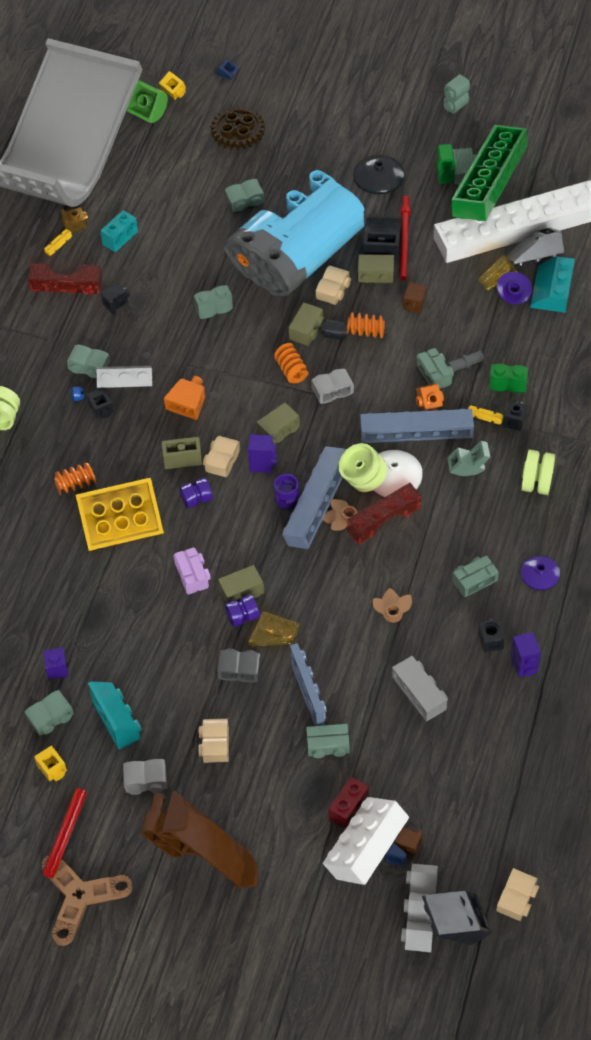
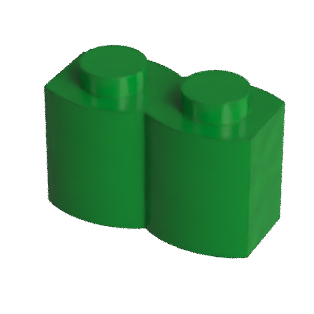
[436,144,455,184]
[489,364,528,393]

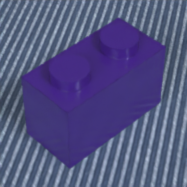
[248,434,277,473]
[511,632,541,677]

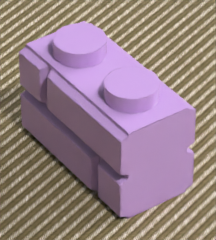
[173,547,211,595]

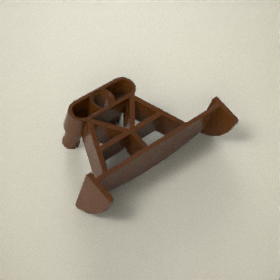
[141,791,259,888]

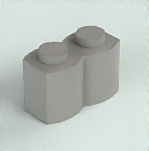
[311,369,354,404]
[123,759,167,795]

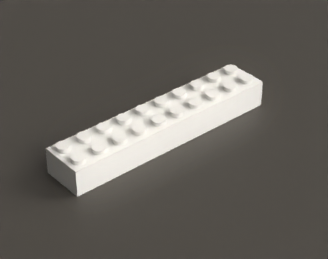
[434,180,591,263]

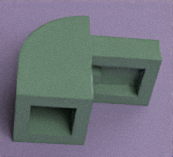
[447,441,490,476]

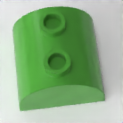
[126,80,168,123]

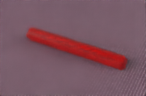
[43,788,86,878]

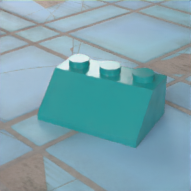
[530,256,575,313]
[88,681,142,750]

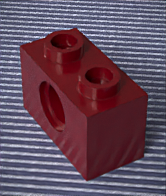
[329,777,369,829]

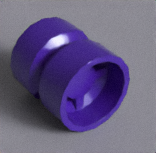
[274,474,299,509]
[179,477,213,509]
[225,594,260,628]

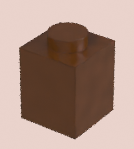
[403,282,427,313]

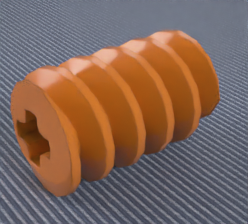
[347,312,385,339]
[274,343,309,384]
[54,462,96,495]

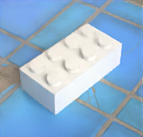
[323,797,409,885]

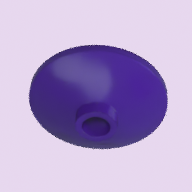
[497,272,532,305]
[521,556,560,590]

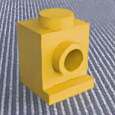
[159,71,186,100]
[34,745,67,782]

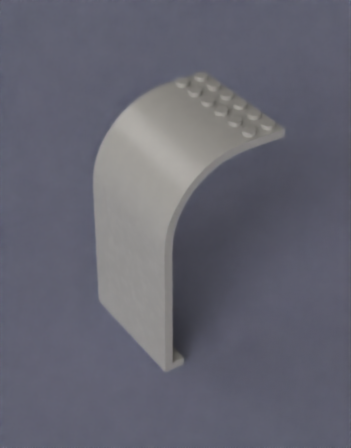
[0,38,142,207]

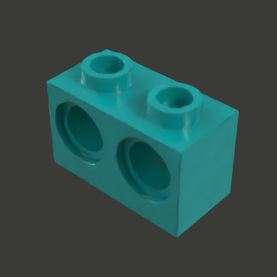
[100,210,138,252]

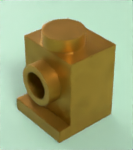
[61,207,88,233]

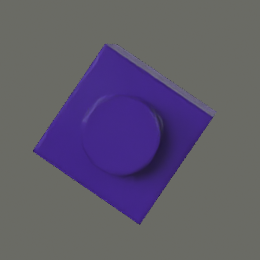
[43,647,69,680]

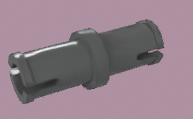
[447,350,484,372]

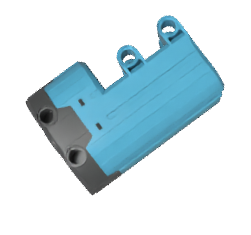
[224,170,365,296]

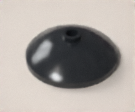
[354,155,404,195]

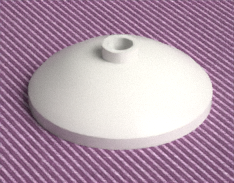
[373,450,422,498]

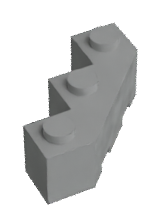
[401,864,438,952]

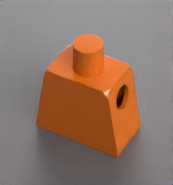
[164,376,205,420]

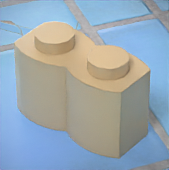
[316,265,351,305]
[203,436,240,478]
[199,719,229,763]
[496,868,539,921]

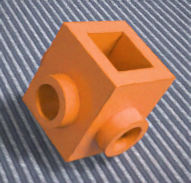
[416,384,444,411]

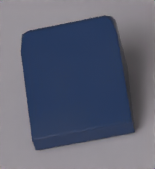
[215,58,239,80]
[385,842,406,866]

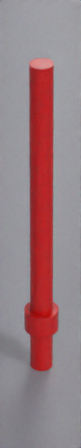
[400,196,411,280]

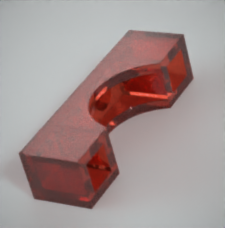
[28,263,102,294]
[347,483,421,545]

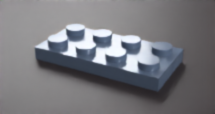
[290,643,327,726]

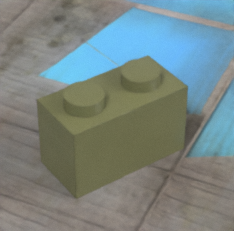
[358,255,394,283]
[288,302,325,346]
[257,403,300,443]
[162,437,202,469]
[218,565,264,603]

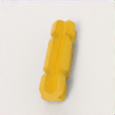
[44,229,72,256]
[468,405,504,425]

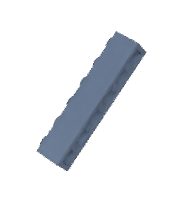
[360,409,474,443]
[282,446,346,549]

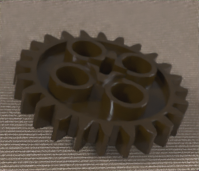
[211,106,265,150]

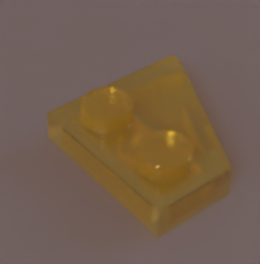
[478,254,518,290]
[248,611,300,646]

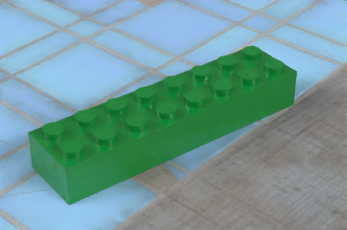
[451,125,528,221]

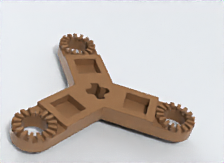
[42,856,133,946]

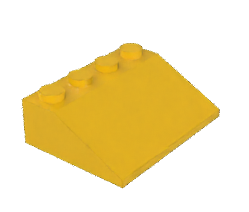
[76,478,164,551]

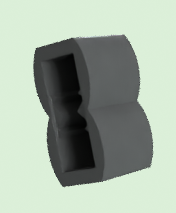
[217,648,260,682]

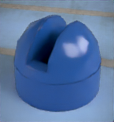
[71,386,85,401]

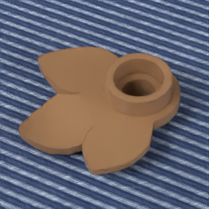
[323,499,359,531]
[373,588,412,623]

